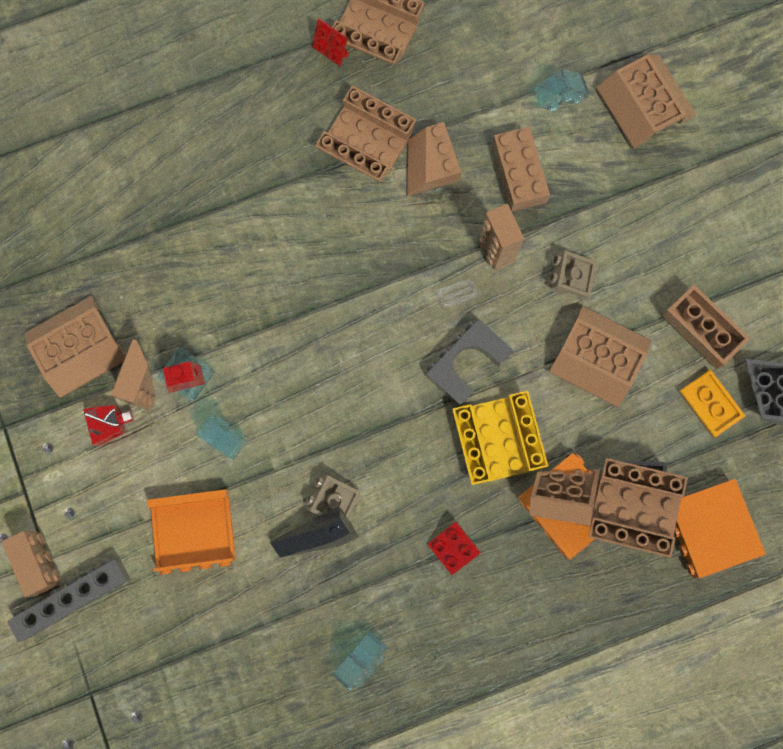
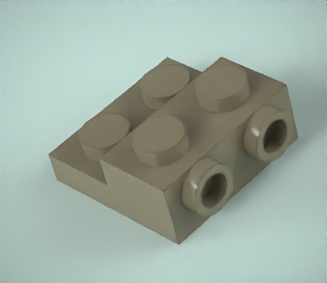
[548,250,597,298]
[305,474,361,519]

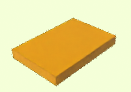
[678,369,745,438]

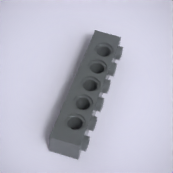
[7,558,131,642]

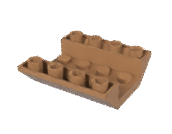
[332,0,425,65]
[596,54,697,149]
[315,86,416,182]
[25,296,126,398]
[549,306,651,407]
[589,458,688,558]

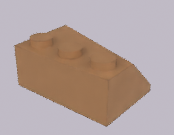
[407,122,461,196]
[111,339,156,411]
[530,469,600,526]

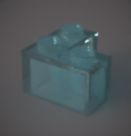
[534,69,589,111]
[195,415,247,461]
[332,631,388,691]

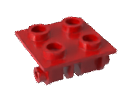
[312,18,349,66]
[427,522,481,575]

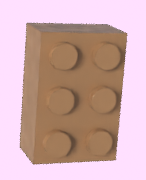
[1,531,61,598]

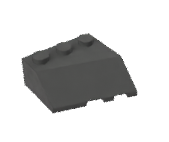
[745,359,783,425]

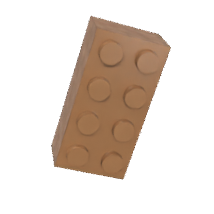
[492,127,550,211]
[478,204,524,270]
[661,285,751,369]

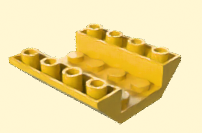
[452,391,548,485]

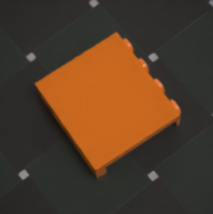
[517,453,599,560]
[674,479,766,578]
[147,489,236,575]

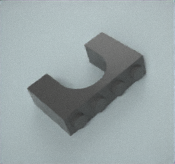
[426,319,513,407]

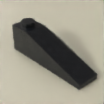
[270,506,358,558]

